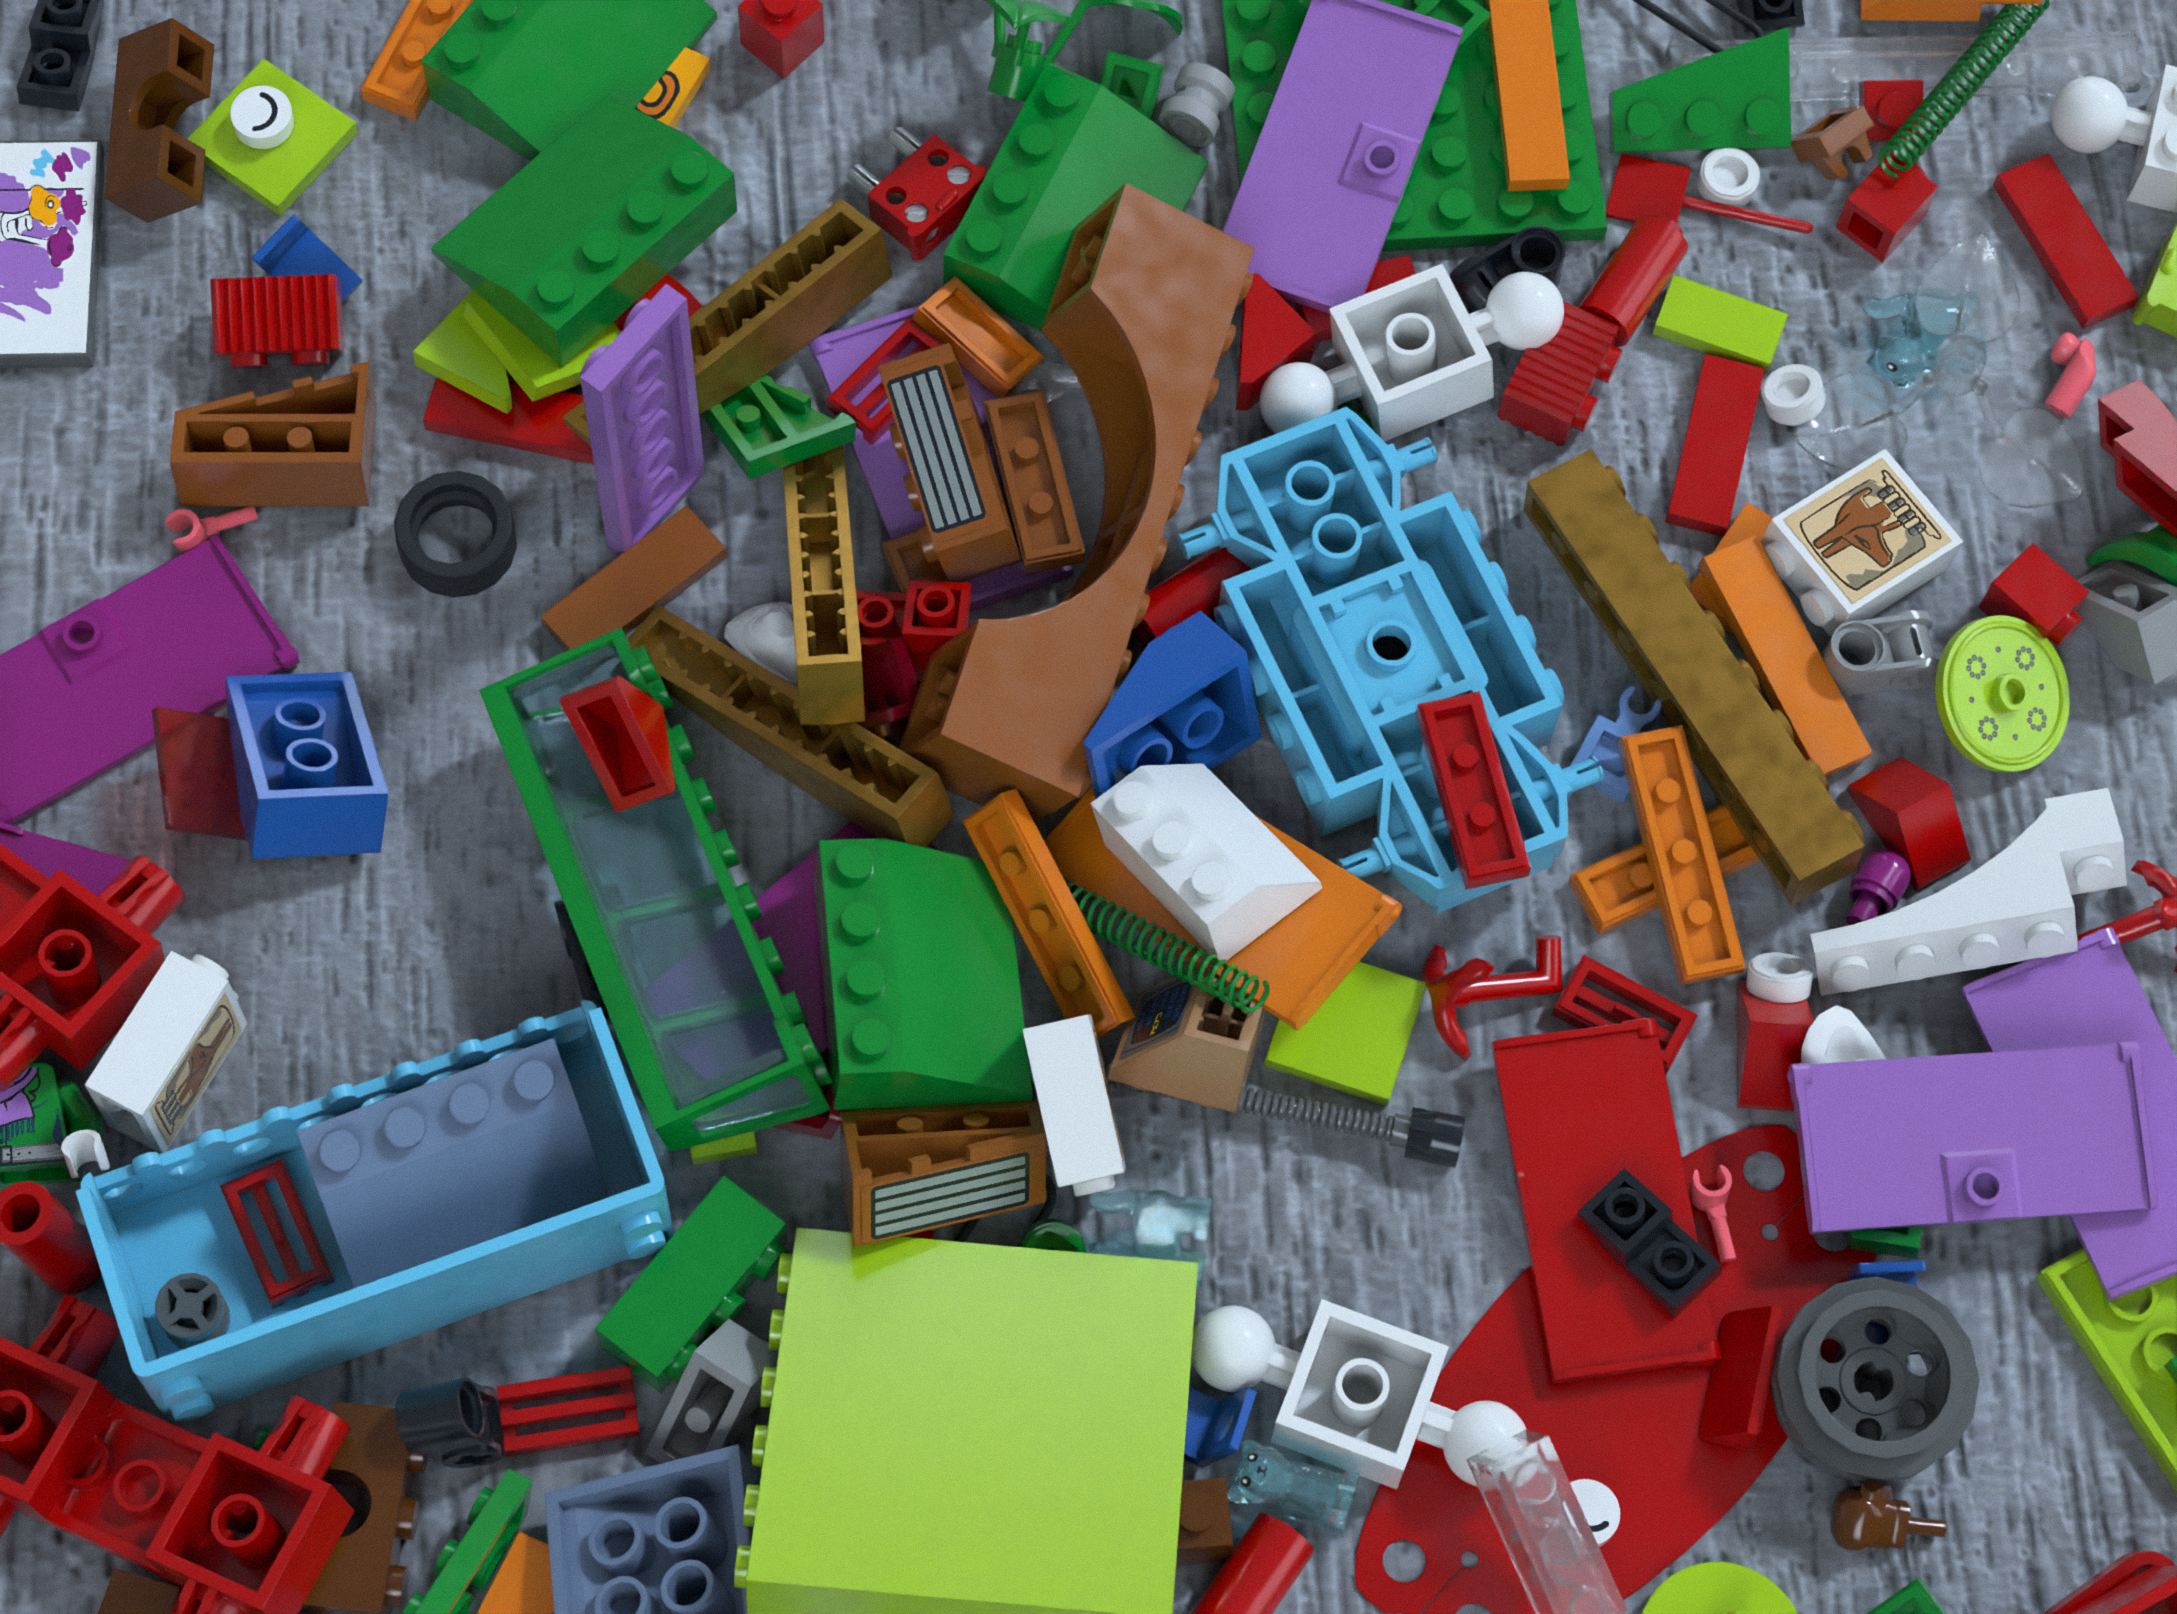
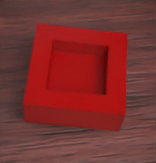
[1859,80,1923,142]

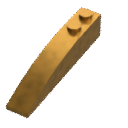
[563,198,893,446]
[783,445,865,726]
[627,605,956,848]

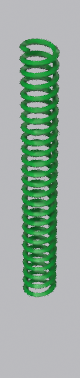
[1878,0,2050,178]
[1063,876,1270,1014]

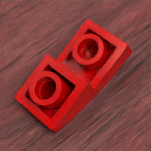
[856,580,972,655]

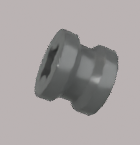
[155,1273,230,1349]

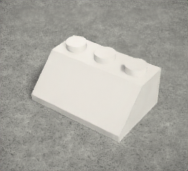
[1090,763,1322,961]

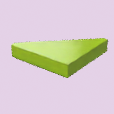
[413,290,512,414]

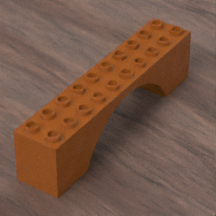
[899,183,1255,822]

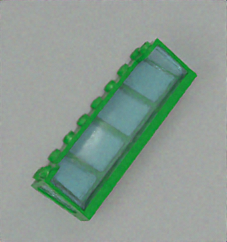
[479,627,833,1152]

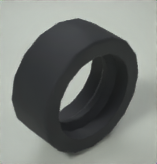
[394,471,517,598]

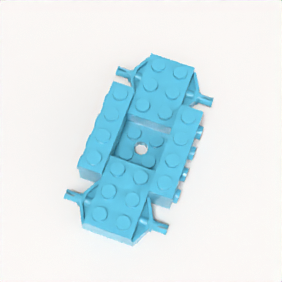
[1176,407,1604,914]

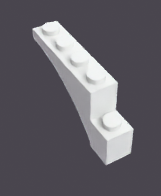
[1810,788,2127,996]

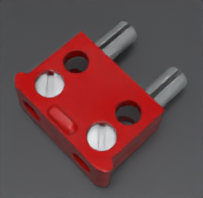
[846,127,987,261]

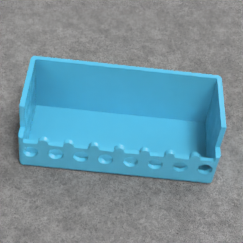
[75,1000,674,1422]

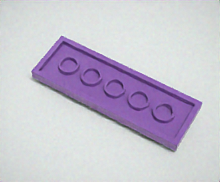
[580,284,705,556]

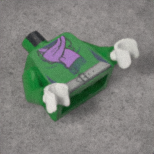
[0,1063,110,1188]

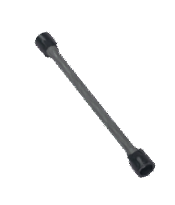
[1028,1057,1465,1168]

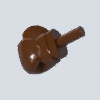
[1830,1479,1947,1551]

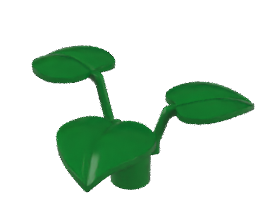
[984,0,1184,102]

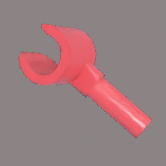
[165,506,258,553]
[1689,1165,1736,1262]

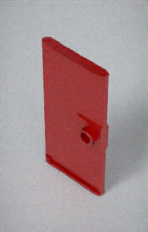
[1491,1017,1722,1384]

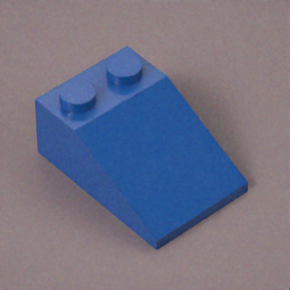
[1083,610,1262,799]
[225,672,389,859]

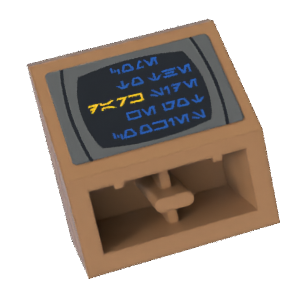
[1108,966,1266,1113]

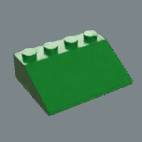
[421,0,718,161]
[943,62,1208,331]
[431,95,737,367]
[814,838,1032,1110]

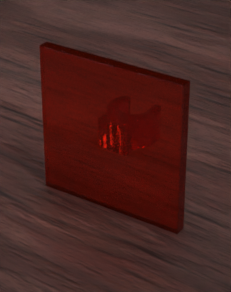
[152,707,247,841]

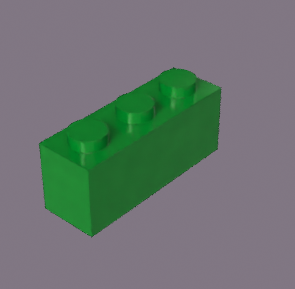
[595,1176,789,1393]

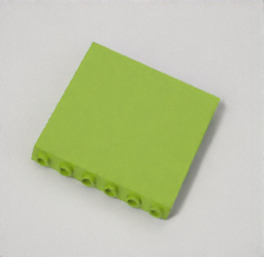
[734,1228,1198,1614]

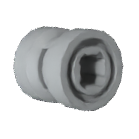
[1158,62,1235,147]

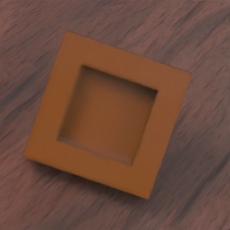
[1791,105,1874,180]

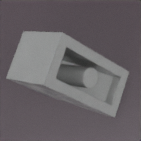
[2076,560,2177,685]
[645,1319,779,1464]

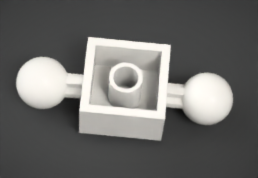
[2051,64,2177,213]
[1259,263,1564,442]
[1191,1299,1529,1490]

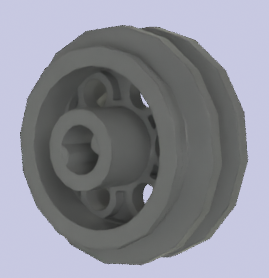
[1770,1277,1980,1483]

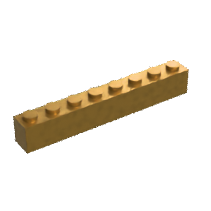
[1523,449,1865,905]

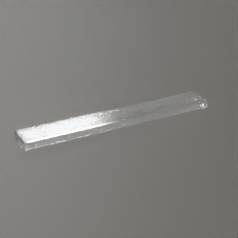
[1666,31,2143,101]

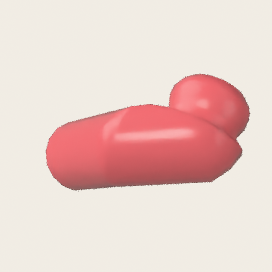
[2044,332,2096,419]

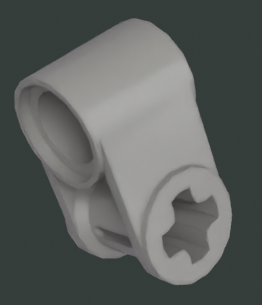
[1821,610,1940,697]

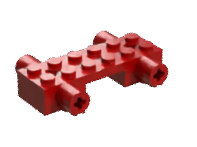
[0,843,185,1091]
[0,1294,355,1614]

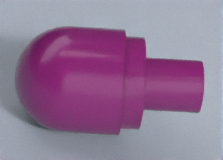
[1846,849,1911,925]

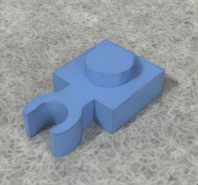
[1570,686,1661,804]

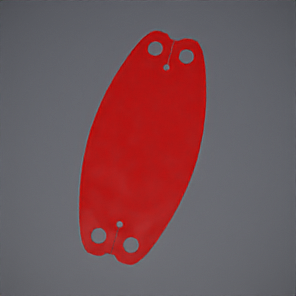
[1355,1124,1876,1614]

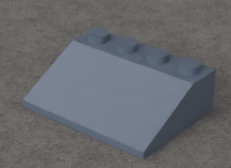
[296,1038,609,1288]
[544,1444,761,1614]

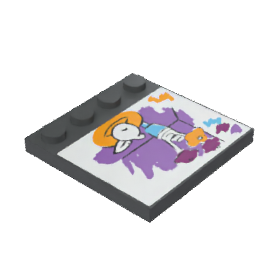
[0,140,105,368]

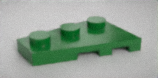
[402,1469,533,1614]

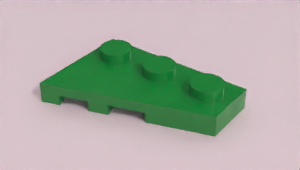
[1609,27,1791,153]

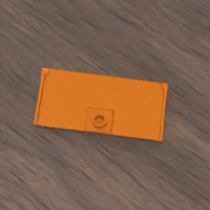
[1044,786,1402,1031]

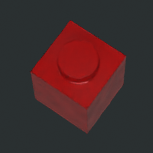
[738,0,824,80]
[1836,151,1938,263]
[1978,543,2089,647]

